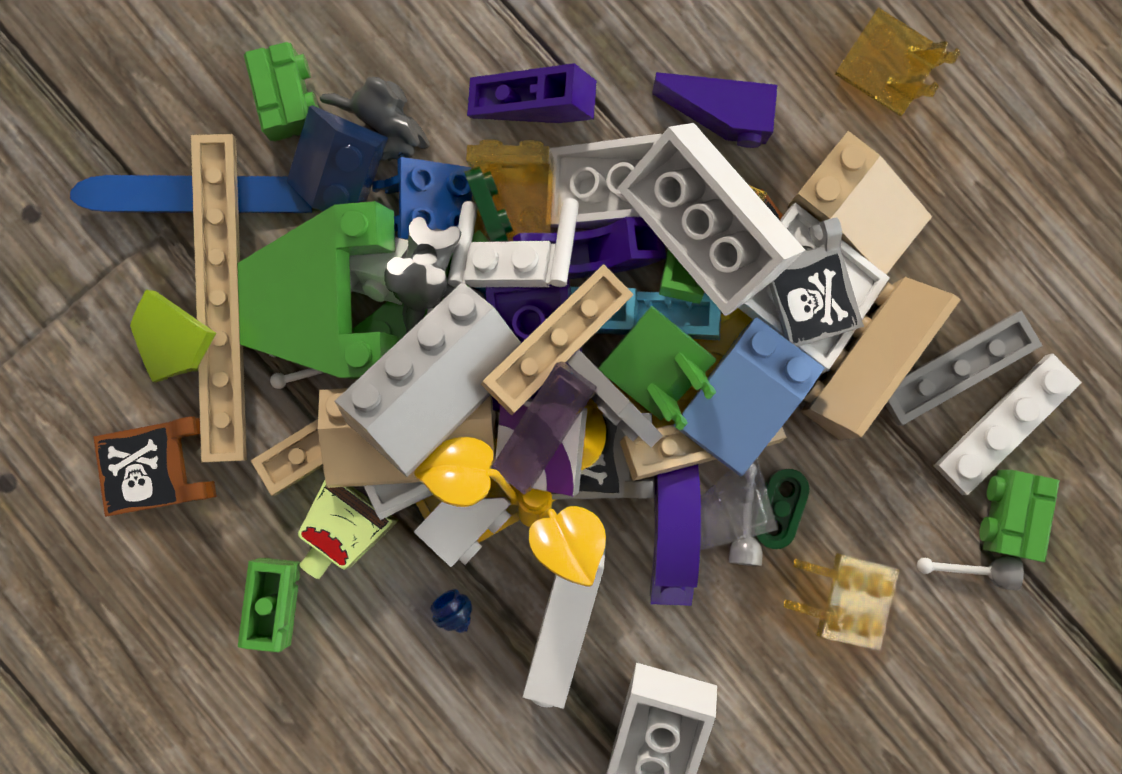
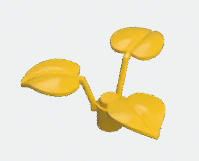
[414,405,606,587]

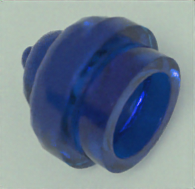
[430,589,473,633]

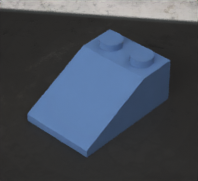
[673,317,825,477]

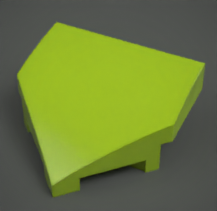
[130,290,217,382]

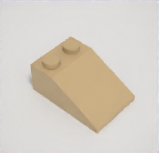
[788,131,932,274]

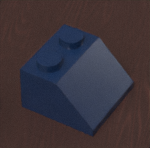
[287,105,388,211]

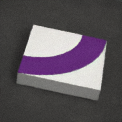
[494,398,587,497]

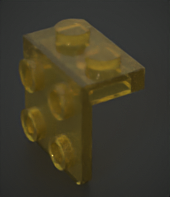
[466,139,554,238]

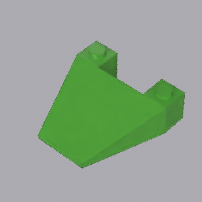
[237,201,398,379]

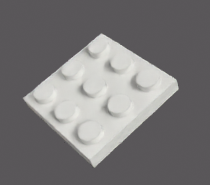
[738,203,890,373]

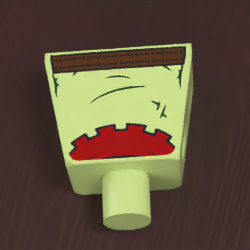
[298,480,398,579]

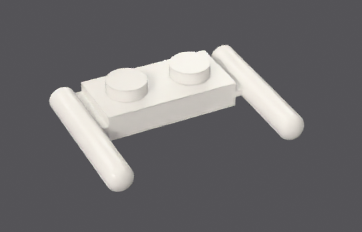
[447,198,579,287]

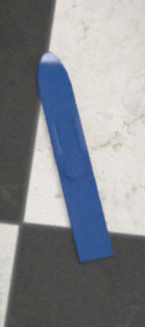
[70,175,312,213]

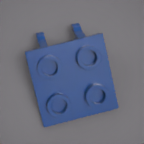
[372,157,475,240]

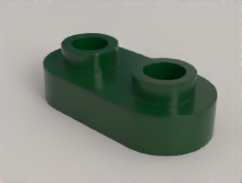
[464,166,513,242]
[752,469,810,549]

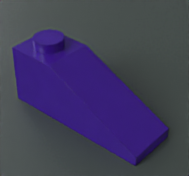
[467,63,597,123]
[652,72,778,148]

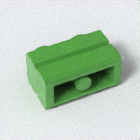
[244,42,319,141]
[979,470,1060,562]
[238,558,301,652]

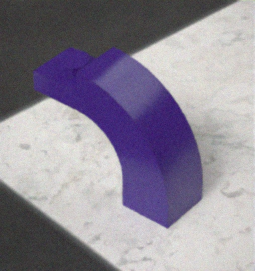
[513,217,666,279]
[650,464,701,606]

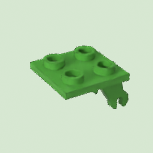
[598,306,716,430]

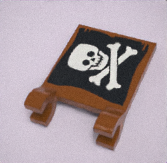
[93,416,217,517]

